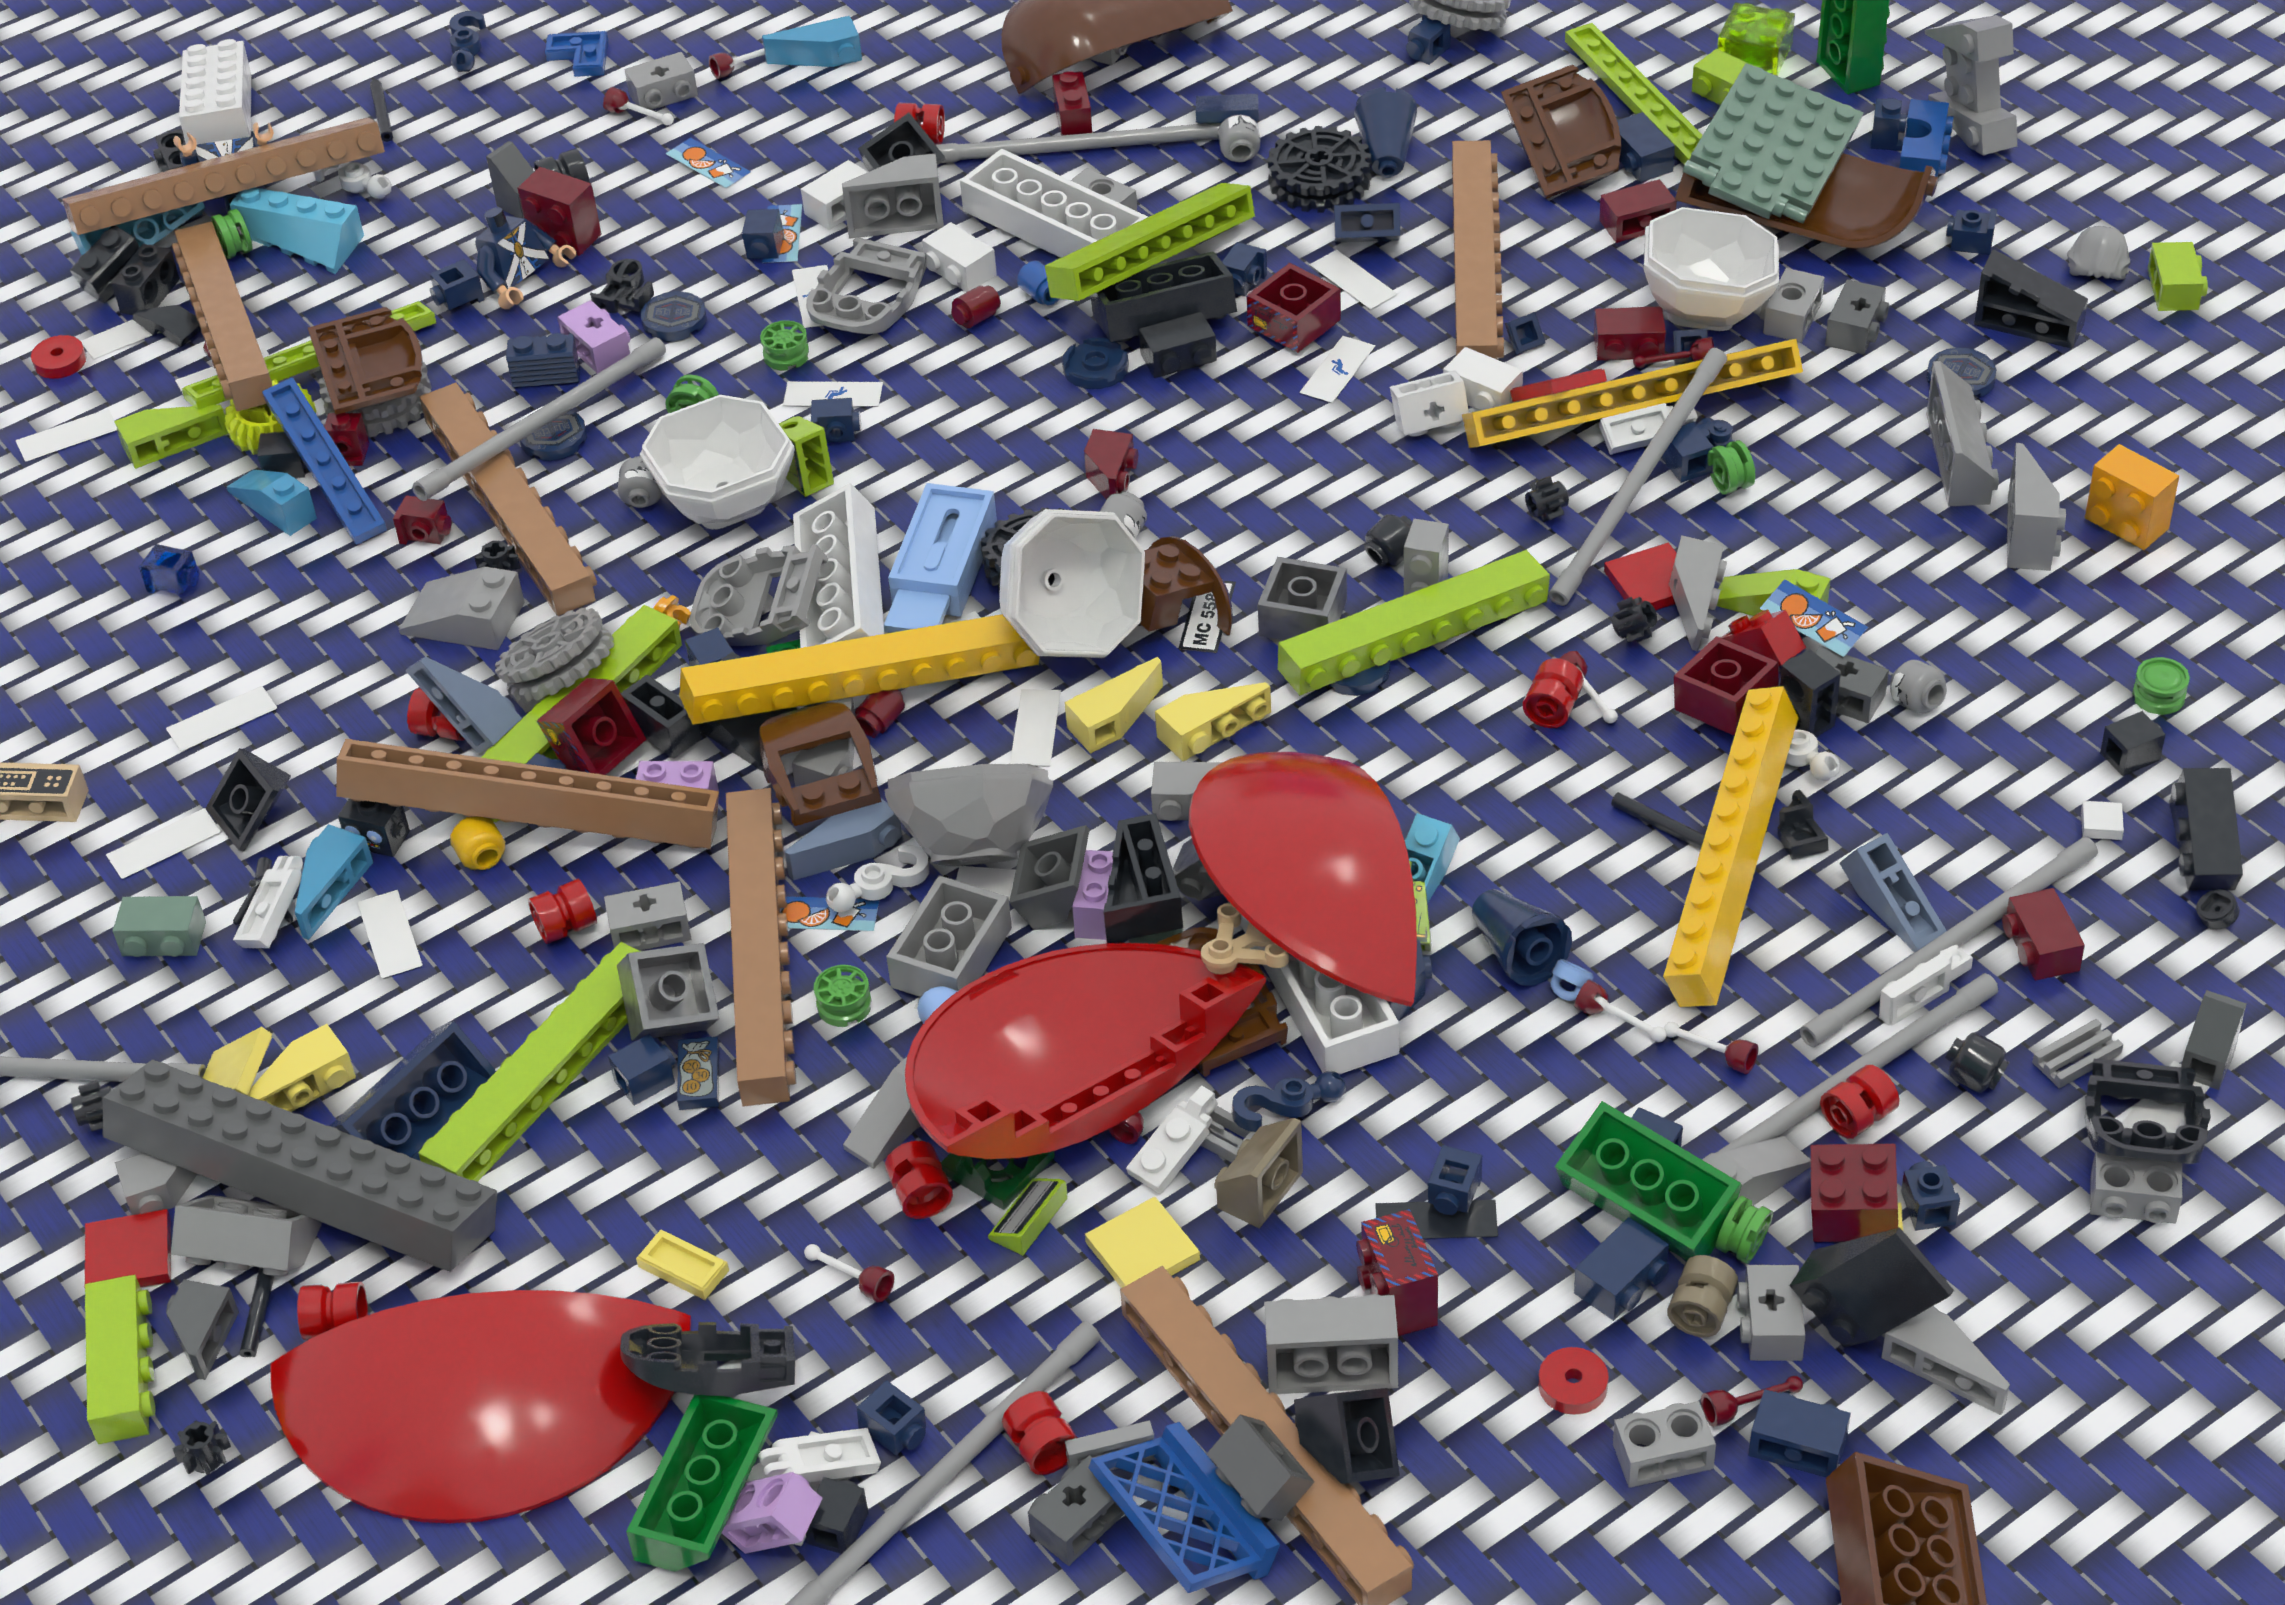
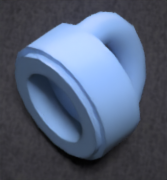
[1550,959,1594,1001]

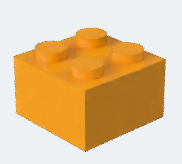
[2085,444,2179,550]

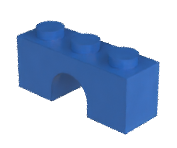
[1899,99,1954,177]

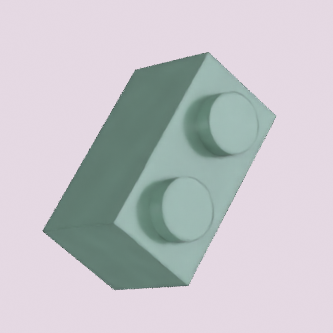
[113,896,206,957]

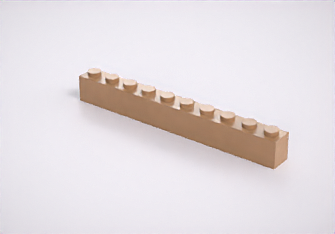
[62,117,385,235]
[1452,140,1504,360]
[172,221,272,412]
[419,383,597,616]
[336,739,719,849]
[726,788,796,1107]
[1120,1265,1414,1605]

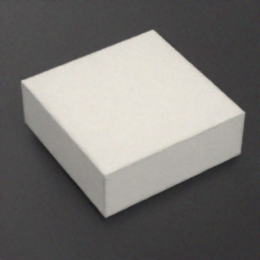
[2081,801,2124,840]

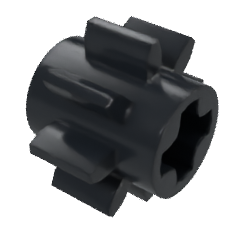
[1525,476,1569,522]
[474,541,521,571]
[1612,597,1657,643]
[71,1080,112,1132]
[173,1420,231,1475]

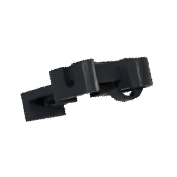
[590,259,654,313]

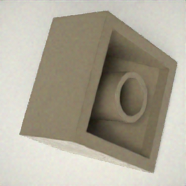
[1214,1118,1303,1229]

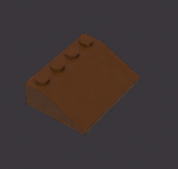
[1826,1452,1987,1605]

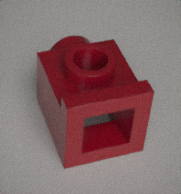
[324,412,369,466]
[393,495,452,545]

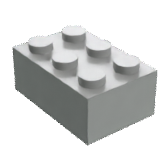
[886,876,1012,997]
[1264,1294,1398,1394]

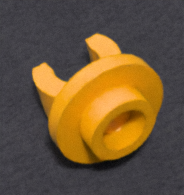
[653,595,691,627]

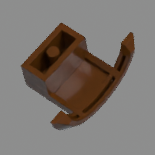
[1140,536,1233,636]

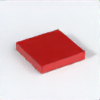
[1510,368,1607,402]
[1604,542,1677,610]
[84,1209,171,1288]

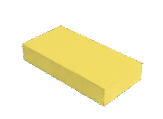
[636,1230,729,1300]

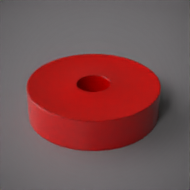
[31,335,86,379]
[1538,1347,1609,1415]

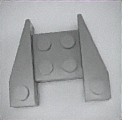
[1925,15,2018,155]

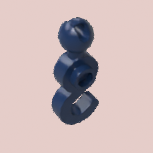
[449,11,486,72]
[1231,1071,1346,1132]

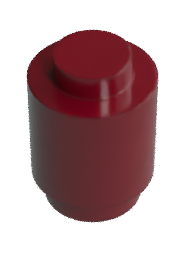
[951,285,1001,328]
[855,689,905,738]

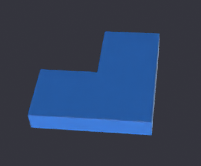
[545,31,609,77]

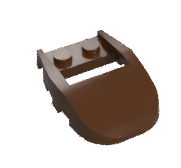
[759,702,882,826]
[1155,927,1288,1077]

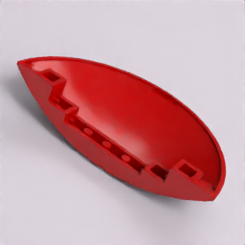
[1189,752,1417,1007]
[905,943,1266,1159]
[270,1290,691,1524]

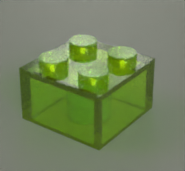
[1717,2,1795,76]

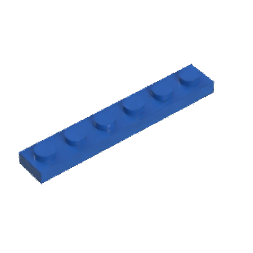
[262,377,387,545]

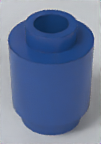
[1017,261,1060,305]

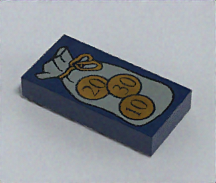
[677,1037,719,1110]

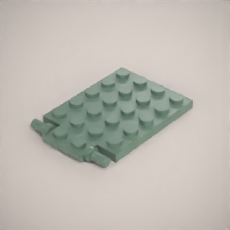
[1682,63,1863,224]

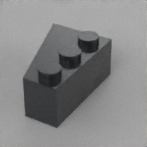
[1974,249,2088,349]
[2169,768,2243,891]
[1103,813,1183,943]

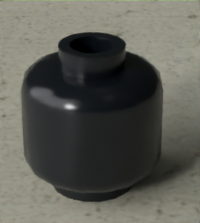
[1365,514,1412,566]
[1945,1032,2010,1093]

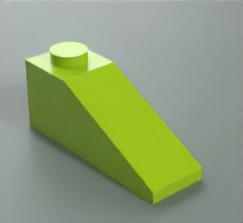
[114,404,229,469]
[1717,569,1831,616]

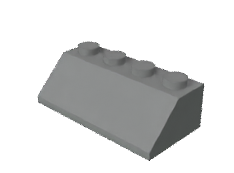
[1926,361,1999,506]

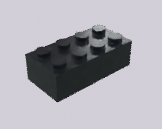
[1090,251,1237,342]

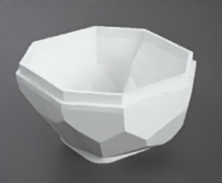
[1644,207,1779,331]
[640,395,795,529]
[999,509,1145,658]

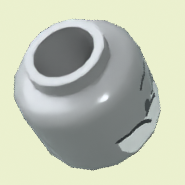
[1218,115,1260,162]
[618,456,662,508]
[1099,492,1147,539]
[1890,660,1947,714]

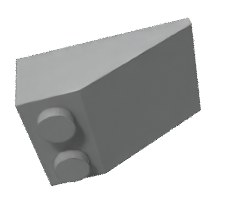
[842,154,944,239]
[2007,443,2066,571]
[399,567,525,650]

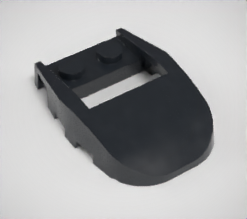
[2084,1058,2211,1164]
[620,1322,795,1396]

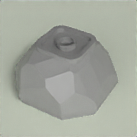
[885,764,1053,866]

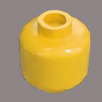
[450,816,505,870]

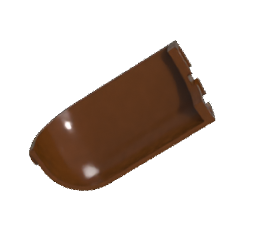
[1001,0,1233,94]
[1675,115,1939,249]

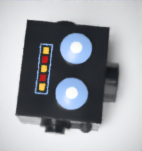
[338,798,410,857]

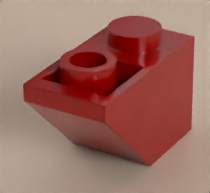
[1721,609,1807,666]

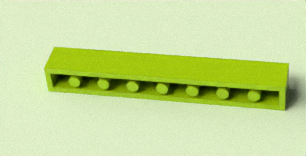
[1045,183,1255,301]
[1278,550,1550,696]
[481,605,682,823]
[418,942,640,1182]

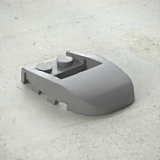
[806,237,926,334]
[690,545,828,646]

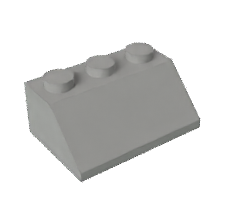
[171,1195,322,1276]

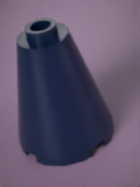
[1354,87,1417,178]
[1472,889,1572,986]

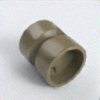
[1667,1255,1738,1337]

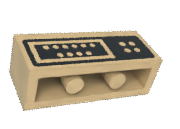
[0,762,89,822]

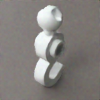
[313,162,392,199]
[1786,728,1840,781]
[826,845,929,913]

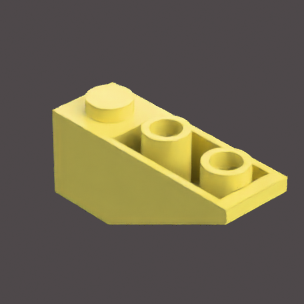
[1065,657,1163,754]
[1155,682,1271,761]
[248,1024,356,1112]

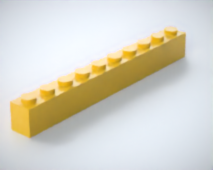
[1462,339,1803,448]
[679,614,1040,725]
[1663,686,1798,1007]

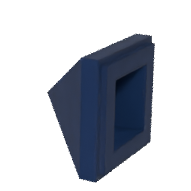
[1505,312,1546,355]
[1673,329,1708,365]

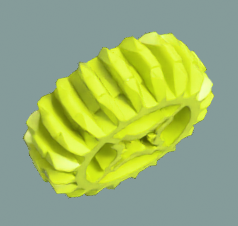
[225,379,317,455]

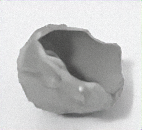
[2067,226,2131,280]

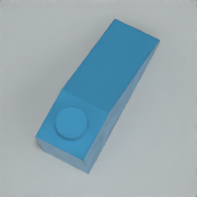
[762,15,862,67]
[227,469,317,536]
[295,824,373,940]

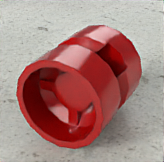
[894,103,945,145]
[1523,658,1584,728]
[407,688,464,741]
[528,879,597,944]
[1820,1065,1900,1139]
[885,1140,953,1219]
[297,1282,368,1341]
[1002,1391,1078,1475]

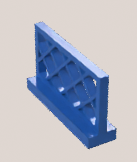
[1088,1422,1280,1593]

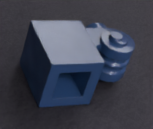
[1661,418,1733,483]

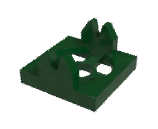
[941,1151,1055,1210]

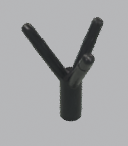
[233,857,293,925]

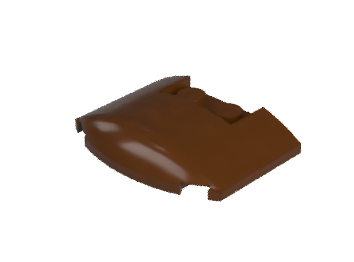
[1501,65,1621,199]
[308,307,423,415]

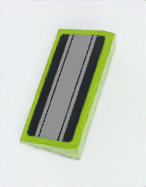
[988,1178,1068,1256]

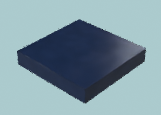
[1196,94,1259,124]

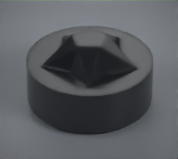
[2196,889,2240,930]

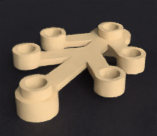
[1201,903,1289,974]

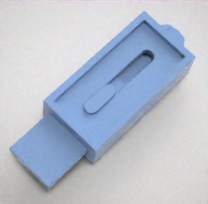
[884,483,997,633]

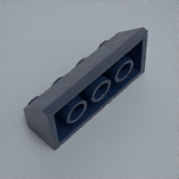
[330,1021,496,1161]

